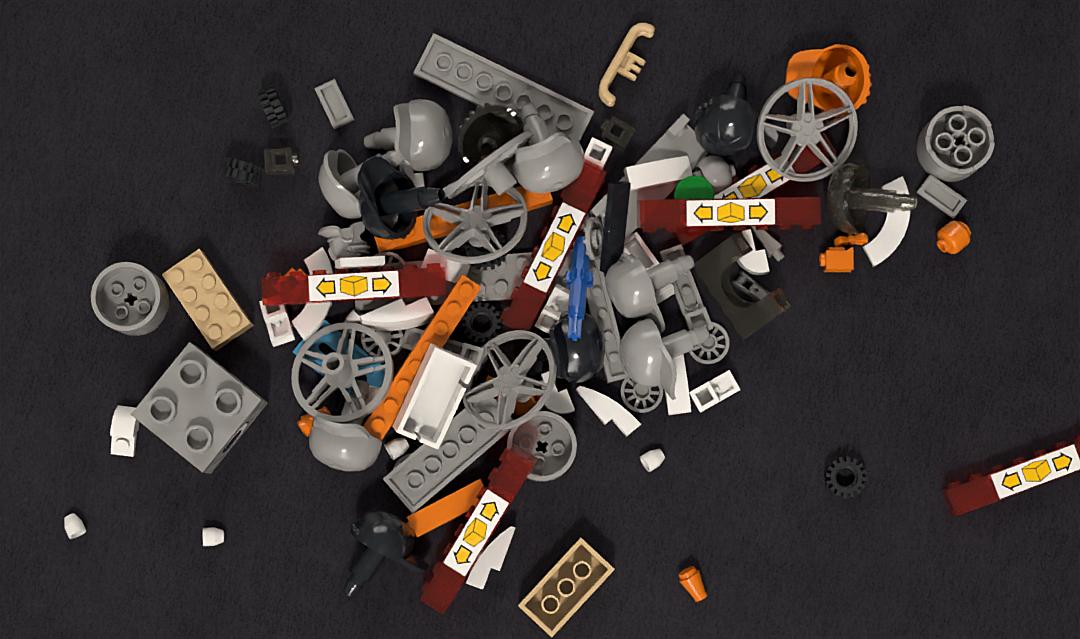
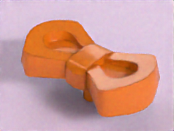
[834,231,868,247]

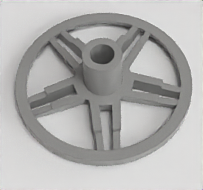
[757,77,858,182]
[445,130,534,199]
[423,177,528,264]
[291,322,394,424]
[462,330,557,430]

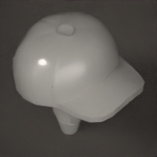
[364,99,453,172]
[512,104,584,194]
[318,149,405,219]
[605,253,695,334]
[619,318,710,400]
[309,380,382,471]

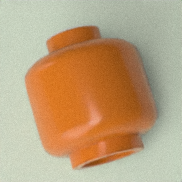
[937,221,971,254]

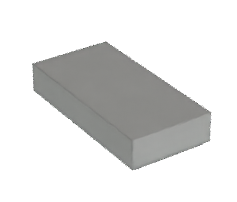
[314,79,354,129]
[916,174,967,219]

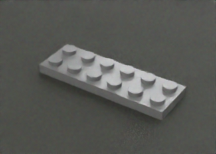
[383,397,514,514]

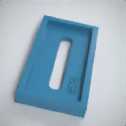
[293,320,385,395]

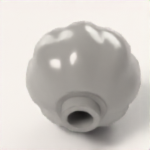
[692,155,736,196]

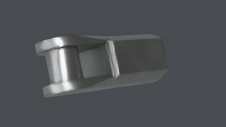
[732,271,773,307]

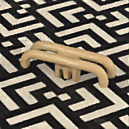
[599,23,655,107]

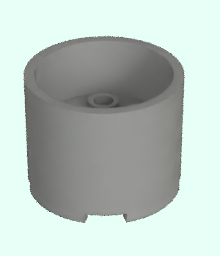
[916,106,995,182]
[91,262,170,336]
[507,411,577,482]

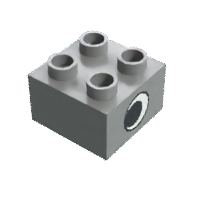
[131,342,268,474]

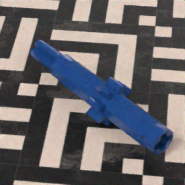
[565,237,594,341]

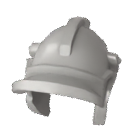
[318,222,371,262]

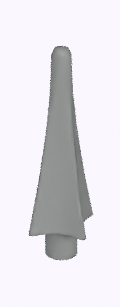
[750,225,785,262]

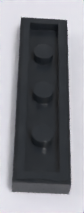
[599,181,631,273]

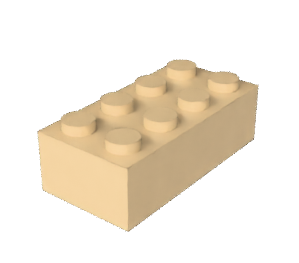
[162,249,254,351]
[518,537,615,637]

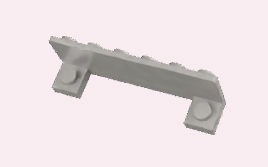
[588,114,708,240]

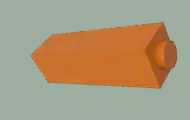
[406,479,486,537]

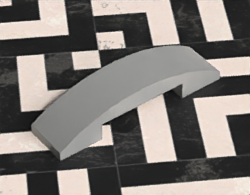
[660,244,713,330]
[402,328,486,371]

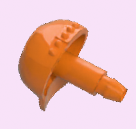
[785,44,872,117]

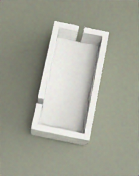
[392,343,477,449]

